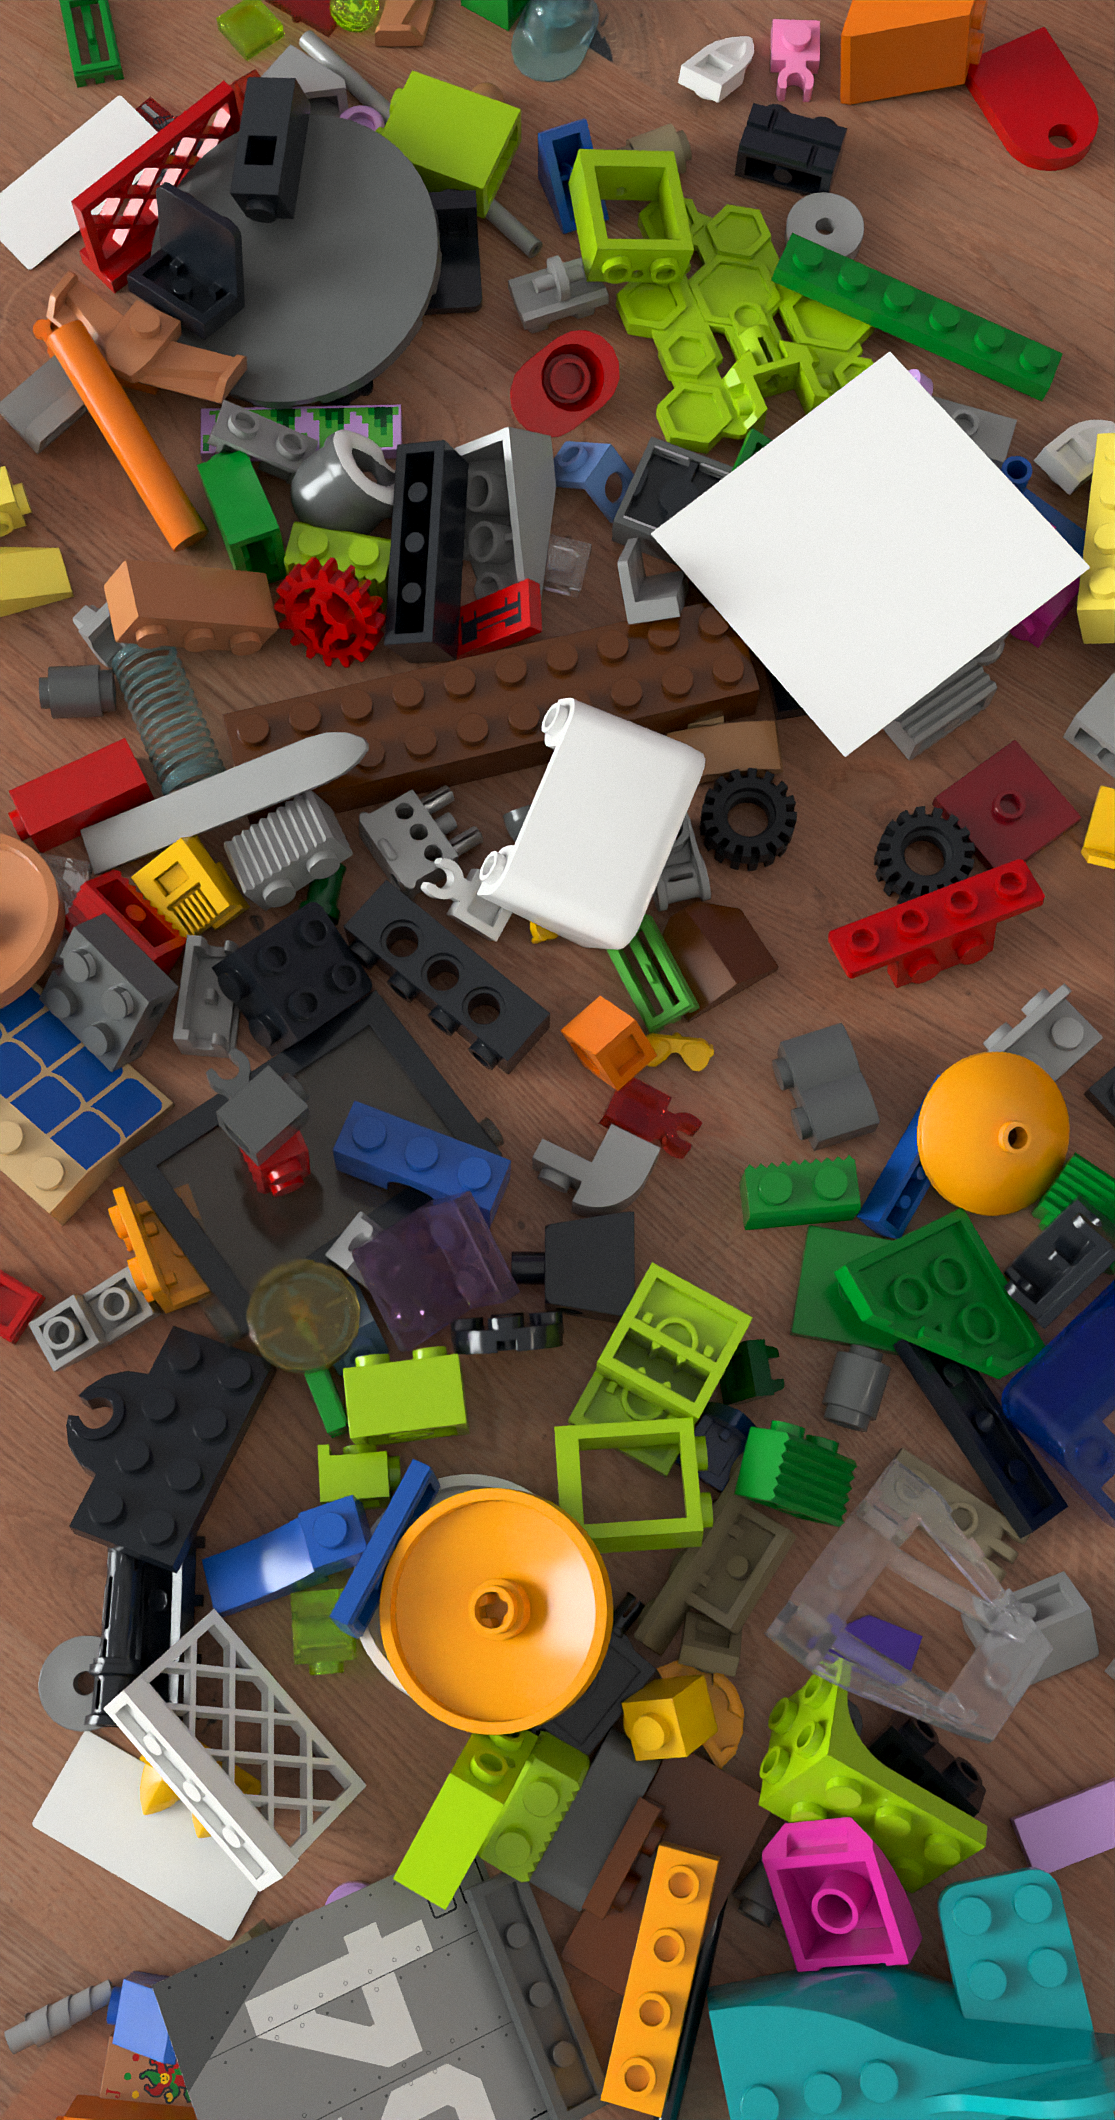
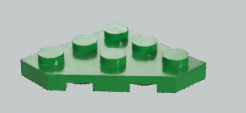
[834,1208,1049,1379]

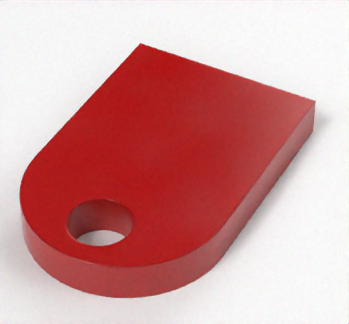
[964,26,1099,171]

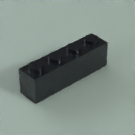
[384,440,469,664]

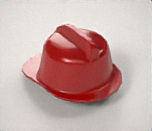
[510,330,620,438]

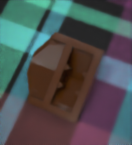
[651,901,779,1023]

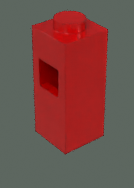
[8,738,155,854]

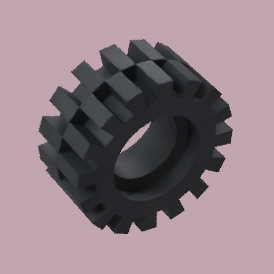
[699,768,797,871]
[874,806,975,904]

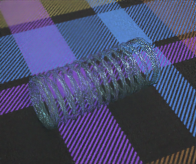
[111,644,227,796]

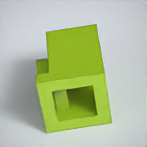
[318,1444,402,1510]

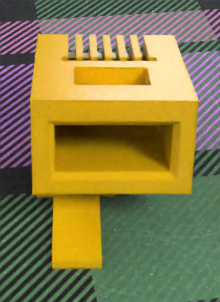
[131,835,250,938]

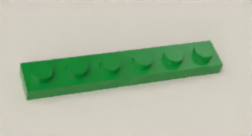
[771,233,1063,402]

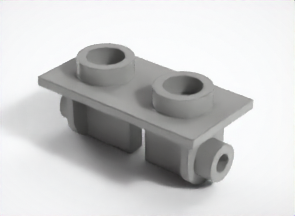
[207,400,318,485]

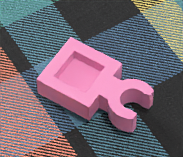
[770,19,820,102]

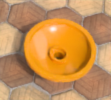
[917,1051,1070,1216]

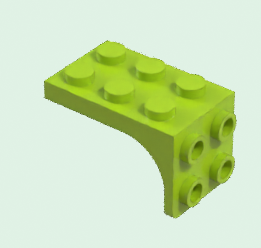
[759,1660,987,1894]

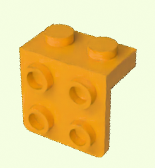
[108,1185,214,1314]

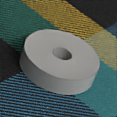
[784,192,864,260]
[38,1636,104,1732]

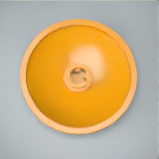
[379,1488,613,1735]

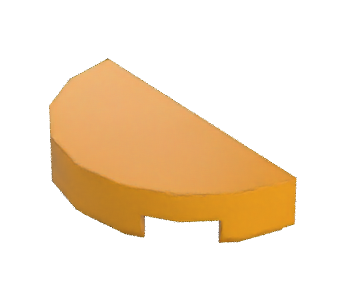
[656,1660,744,1769]

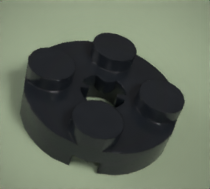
[450,1311,564,1355]

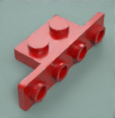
[828,859,1045,988]

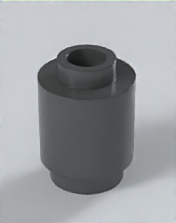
[39,665,116,719]
[822,1344,891,1432]

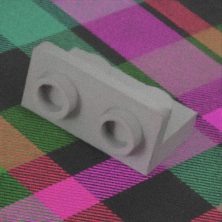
[983,983,1103,1082]

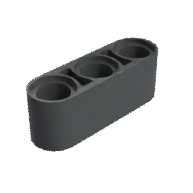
[528,1726,662,1912]

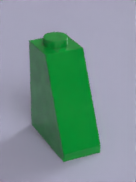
[197,451,287,584]

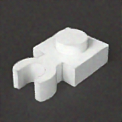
[420,858,512,942]

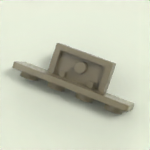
[634,1452,797,1656]

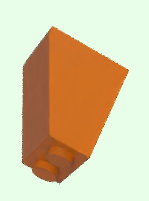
[840,0,988,105]

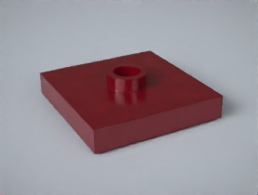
[932,740,1082,870]

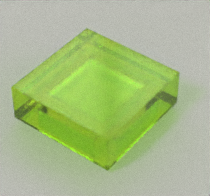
[216,0,284,61]

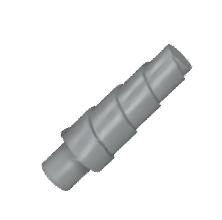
[4,1979,114,2054]

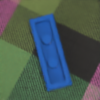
[329,1459,441,1639]

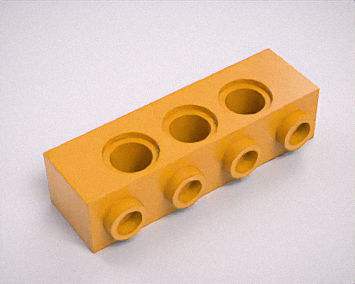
[600,1841,721,2118]

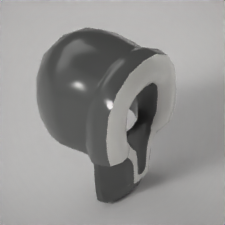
[290,429,395,535]

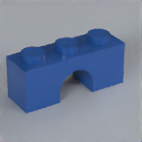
[332,1100,511,1229]

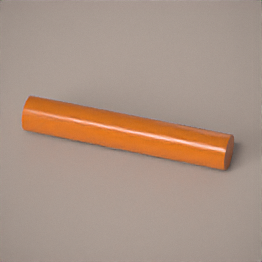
[47,320,209,552]

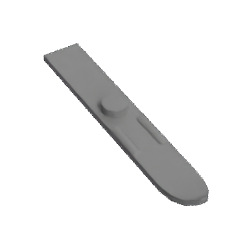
[80,732,369,875]

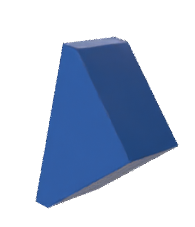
[538,118,609,234]

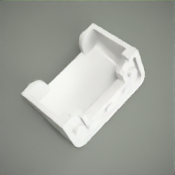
[477,698,705,950]

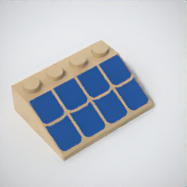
[0,983,175,1226]

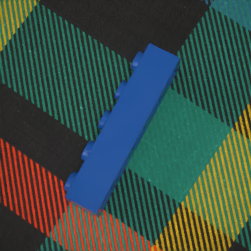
[857,1074,941,1239]

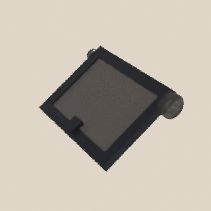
[118,990,504,1347]

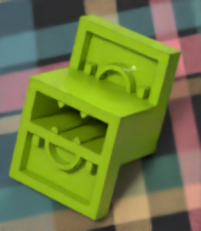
[567,1262,753,1478]

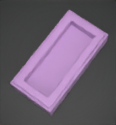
[1010,1777,1115,1873]

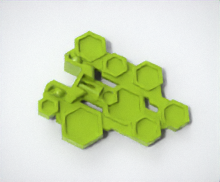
[616,198,875,454]

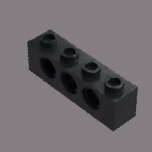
[344,880,550,1075]

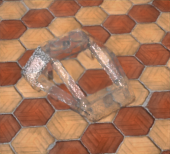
[764,1458,1054,1744]

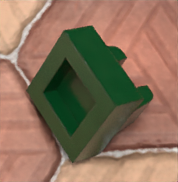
[719,1339,785,1406]

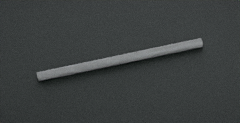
[299,30,543,258]

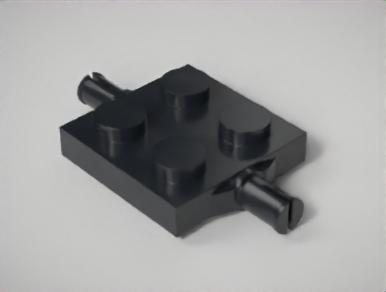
[527,1592,657,1756]

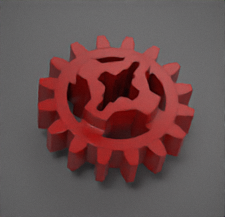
[274,557,386,668]

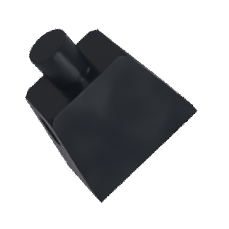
[511,1212,635,1324]

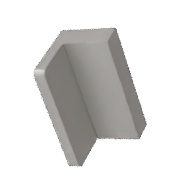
[0,355,88,455]
[617,537,689,625]
[961,1571,1099,1698]

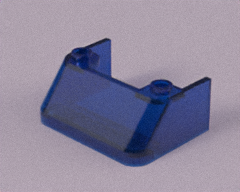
[1001,1280,1115,1528]

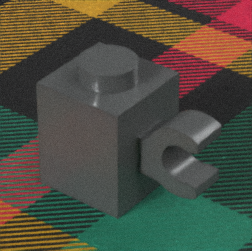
[206,1048,310,1167]

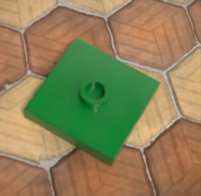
[790,1225,901,1356]

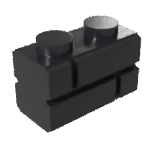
[734,103,847,196]

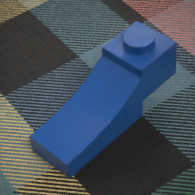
[202,1495,372,1618]

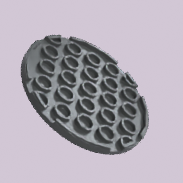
[151,114,442,409]

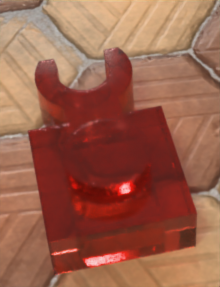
[598,1077,702,1159]

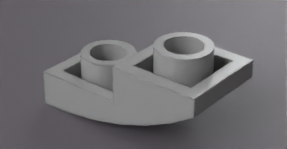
[28,1266,162,1372]

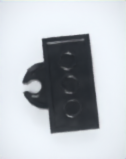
[66,1326,277,1574]

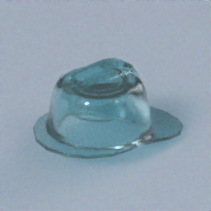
[511,0,600,82]

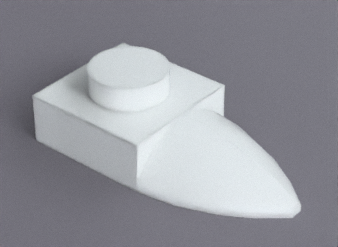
[678,36,754,103]
[1034,420,1115,495]

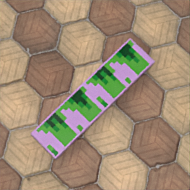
[200,404,402,462]

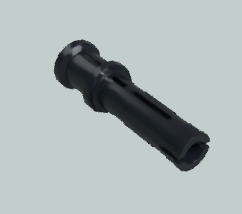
[84,1547,144,1728]

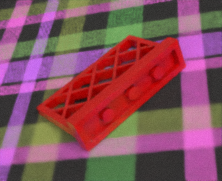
[71,81,241,293]

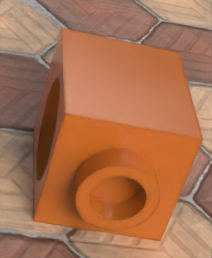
[560,996,658,1091]

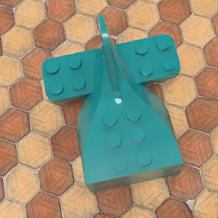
[706,1867,1115,2120]

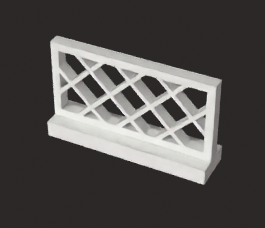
[103,1609,367,1892]

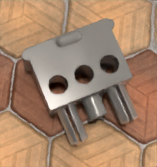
[359,785,483,902]

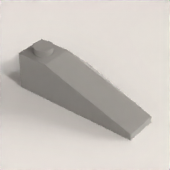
[453,427,556,600]

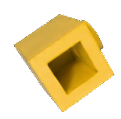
[621,1674,718,1761]

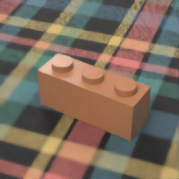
[104,559,279,656]

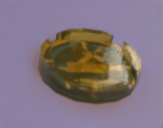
[246,1259,361,1374]

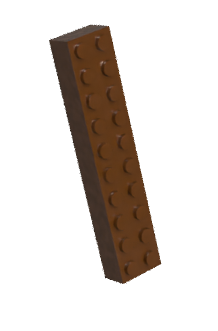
[223,601,760,826]

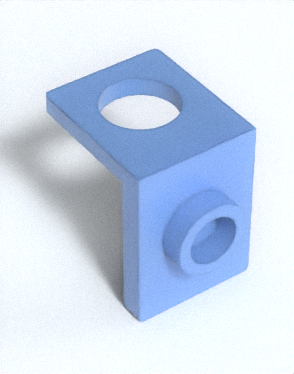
[553,441,634,523]

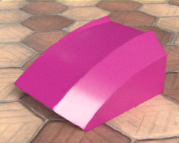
[762,1817,923,1972]

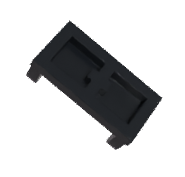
[1004,1194,1115,1329]

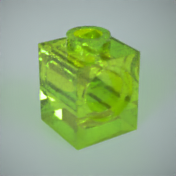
[291,1588,357,1676]

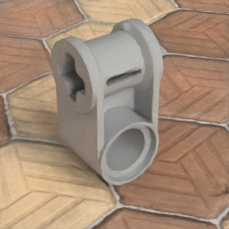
[653,813,711,912]

